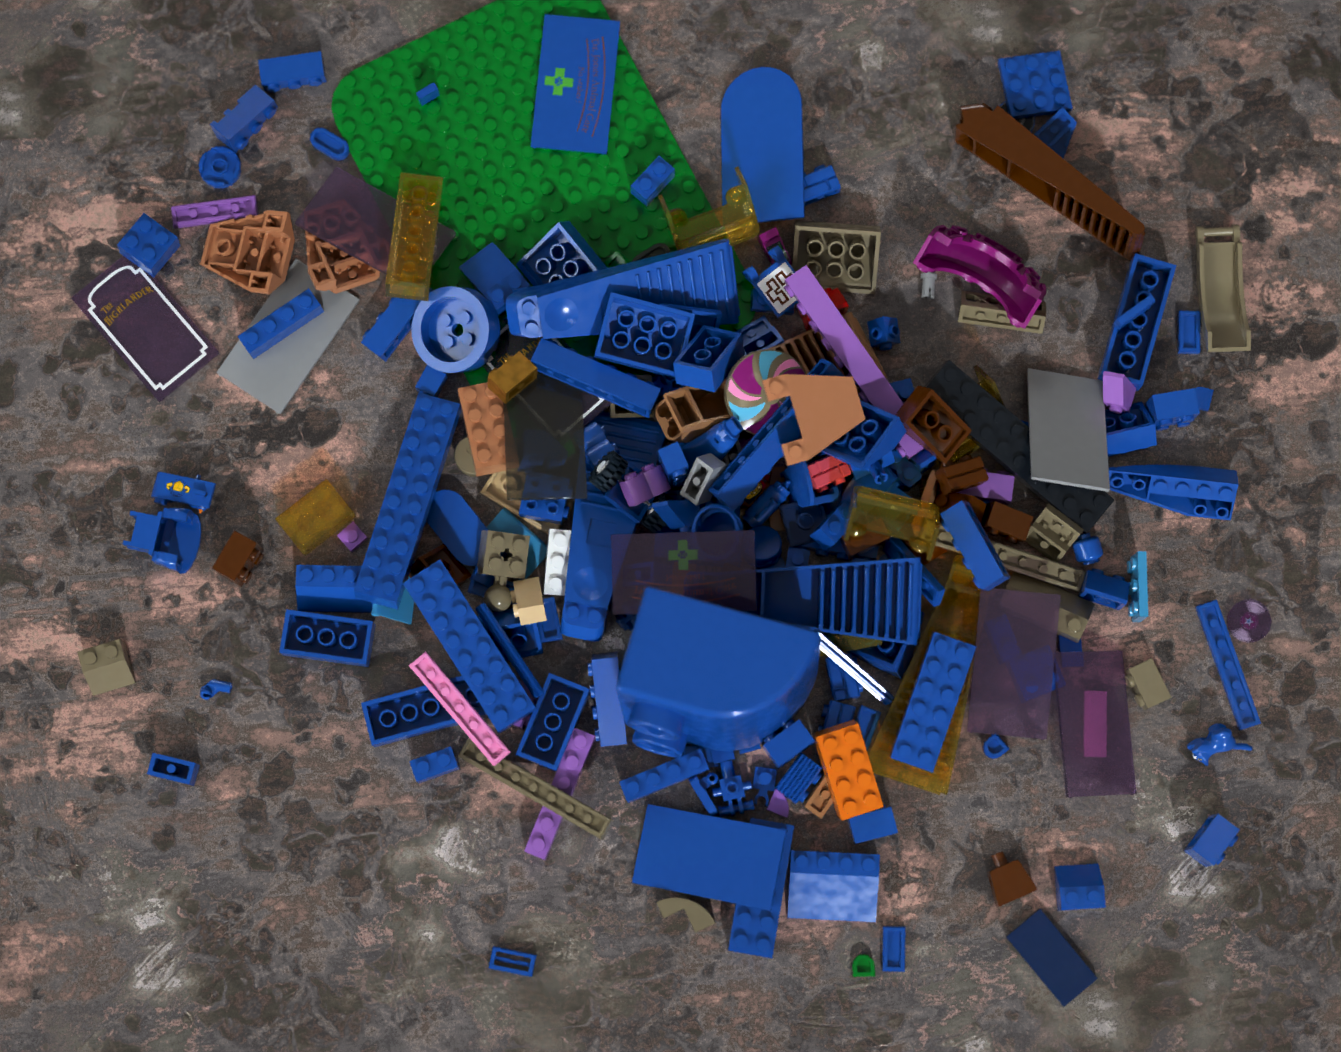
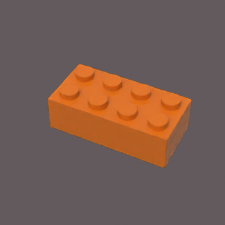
[812,720,884,821]

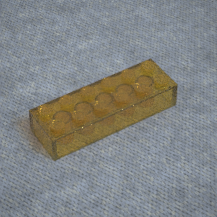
[385,172,443,301]

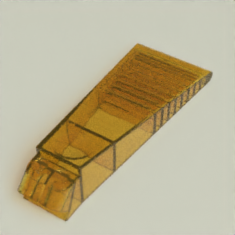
[868,555,991,795]

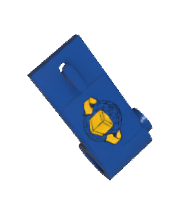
[151,472,216,509]

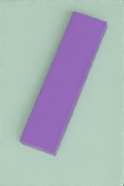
[171,195,258,229]

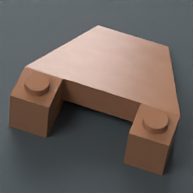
[762,374,865,466]

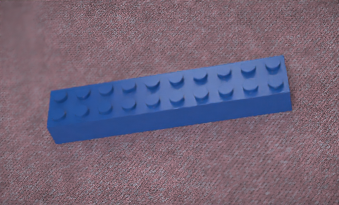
[354,393,461,610]

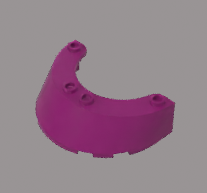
[913,225,1046,329]

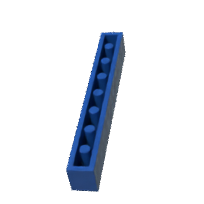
[708,358,844,511]

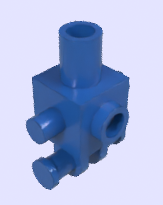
[712,760,755,817]

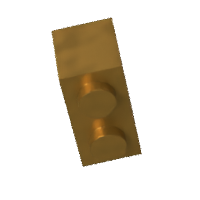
[487,351,538,404]

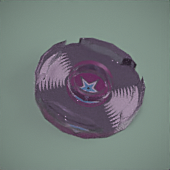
[1227,599,1272,643]

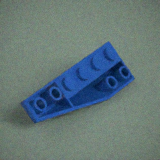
[1109,465,1239,521]

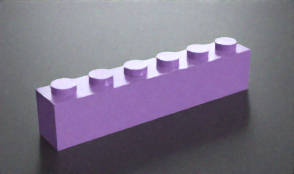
[524,728,596,861]

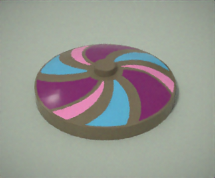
[724,349,806,435]

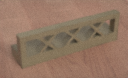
[958,291,1046,334]

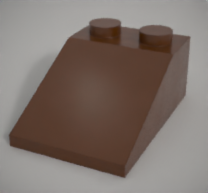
[895,386,972,464]

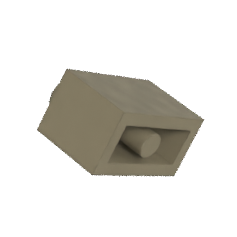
[1125,658,1172,711]

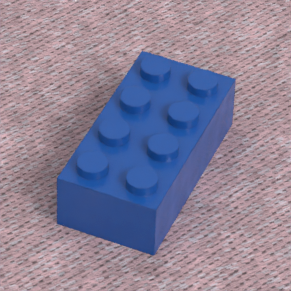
[279,609,376,667]
[516,673,590,772]

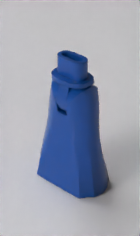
[681,416,743,470]

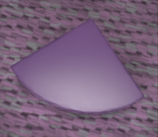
[767,789,789,818]

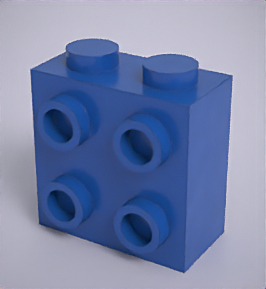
[519,471,574,525]

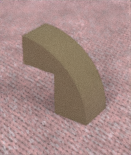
[656,898,715,933]

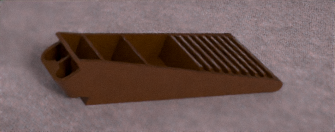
[955,103,1145,261]

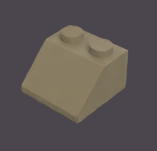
[77,639,136,696]

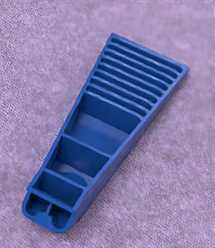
[505,239,740,339]
[560,410,666,642]
[684,557,923,645]

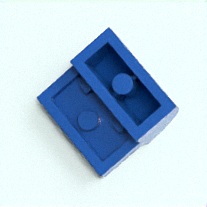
[736,316,784,356]

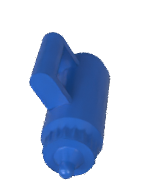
[743,479,791,528]

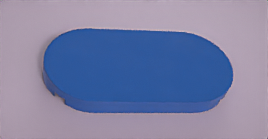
[427,490,489,566]

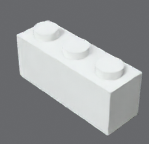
[543,529,571,596]

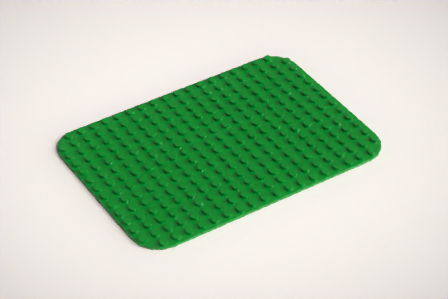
[331,0,755,439]

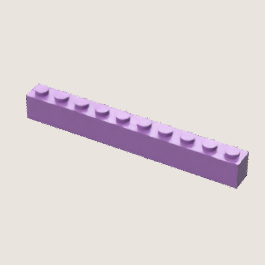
[784,265,925,460]

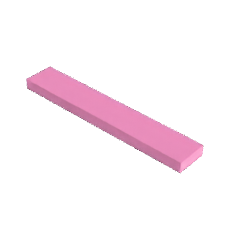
[409,651,511,766]

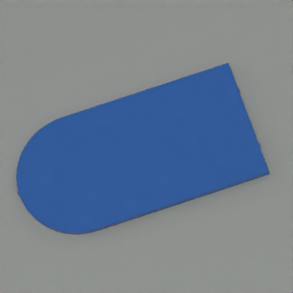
[721,67,805,226]

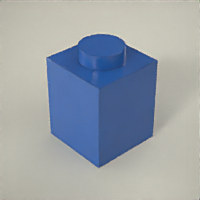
[415,365,448,397]

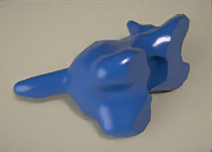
[1186,723,1253,766]

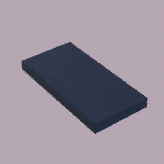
[1006,909,1098,1007]

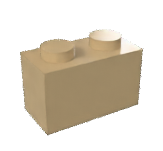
[510,577,547,626]

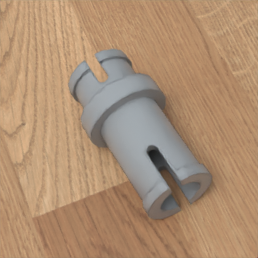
[920,271,938,299]

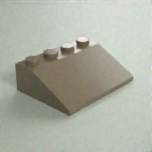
[792,220,881,294]

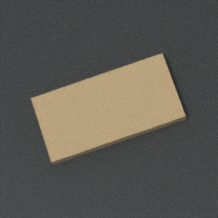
[480,468,575,535]

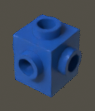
[867,316,901,351]

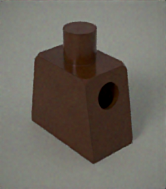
[987,851,1037,907]

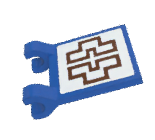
[742,246,798,318]

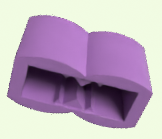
[619,463,671,507]

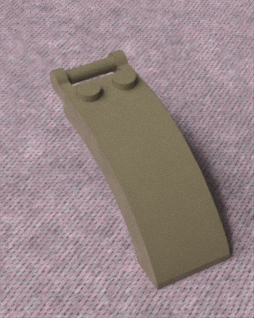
[1195,224,1251,352]

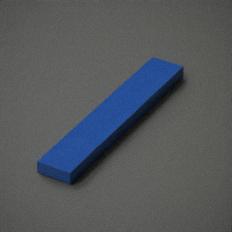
[1195,600,1261,731]

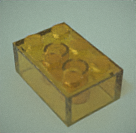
[275,479,356,556]

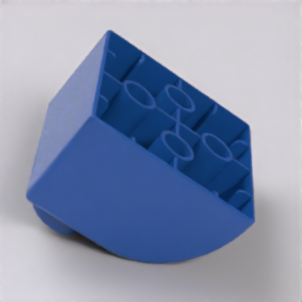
[616,587,821,757]

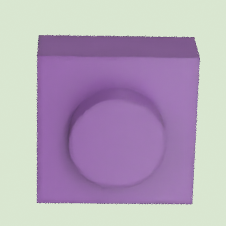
[337,522,368,553]

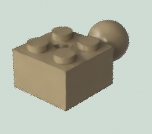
[477,530,530,612]

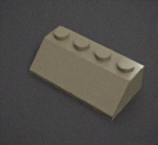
[998,571,1095,643]

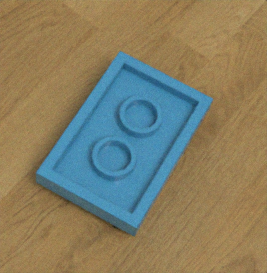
[1127,551,1148,622]

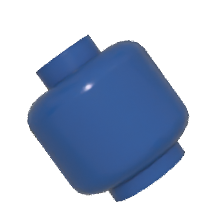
[1072,532,1103,565]

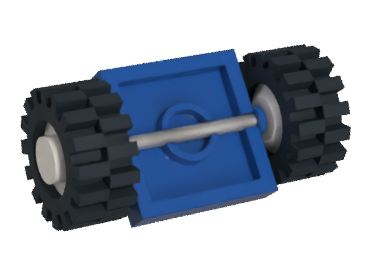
[589,451,674,533]

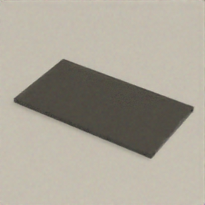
[503,371,587,501]

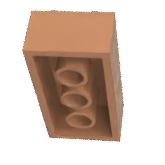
[458,382,519,477]

